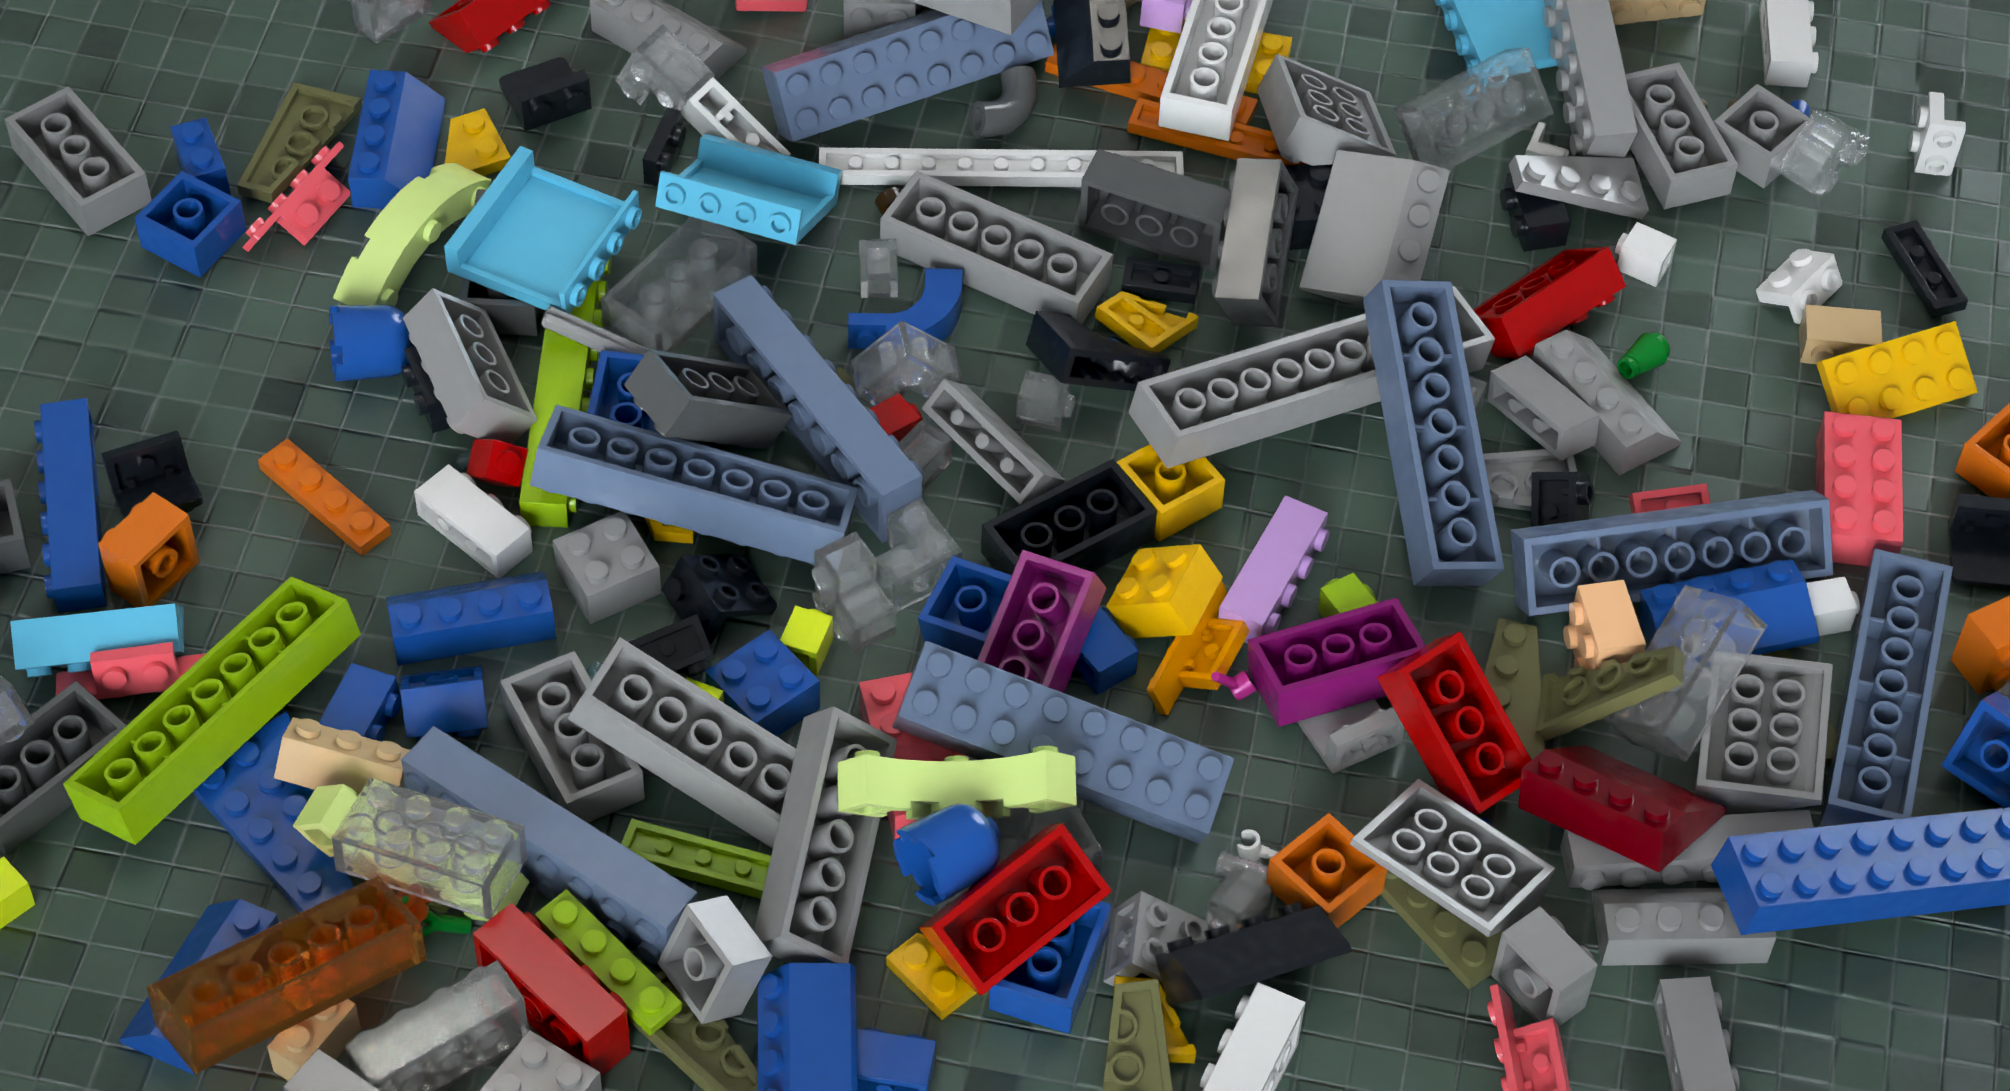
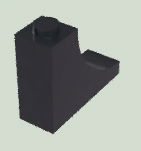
[1026,311,1171,391]

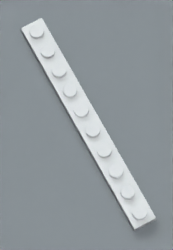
[819,147,1184,187]

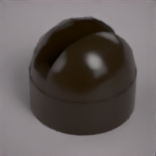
[875,187,901,215]

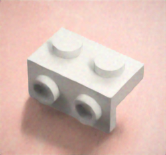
[1908,92,1966,176]
[1756,249,1842,324]

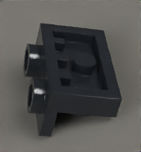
[1531,472,1594,527]

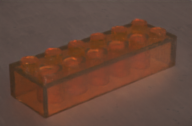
[147,875,427,1074]

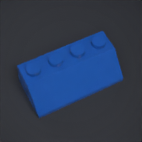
[348,70,446,209]
[1640,559,1819,670]
[386,571,556,666]
[119,899,283,1075]
[758,963,858,1091]

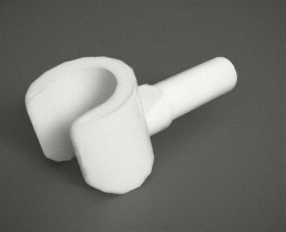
[1237,829,1278,862]

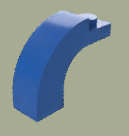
[848,268,963,361]

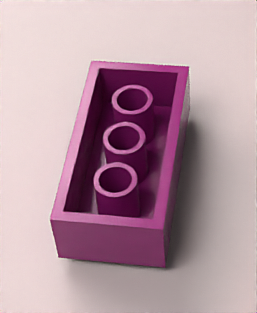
[977,550,1106,693]
[1248,597,1426,727]

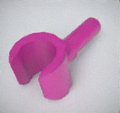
[1211,670,1257,701]

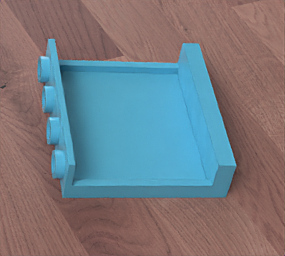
[1434,0,1557,94]
[655,133,843,245]
[444,146,642,314]

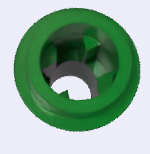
[1617,332,1670,379]

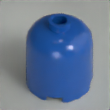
[329,305,414,382]
[893,803,1001,906]

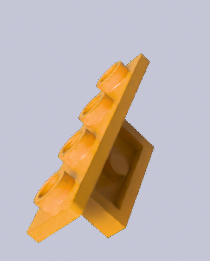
[1147,580,1250,715]

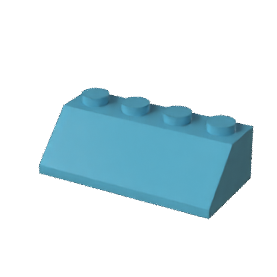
[10,603,184,677]

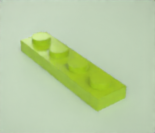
[621,818,771,899]
[534,889,682,1036]

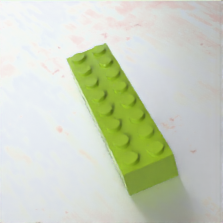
[63,576,361,845]

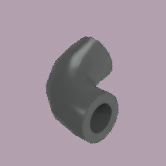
[970,66,1037,138]

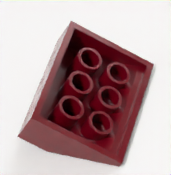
[1518,745,1726,872]

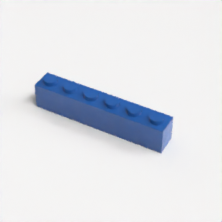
[34,398,107,613]

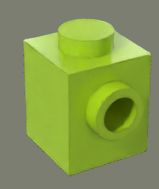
[1318,572,1378,618]

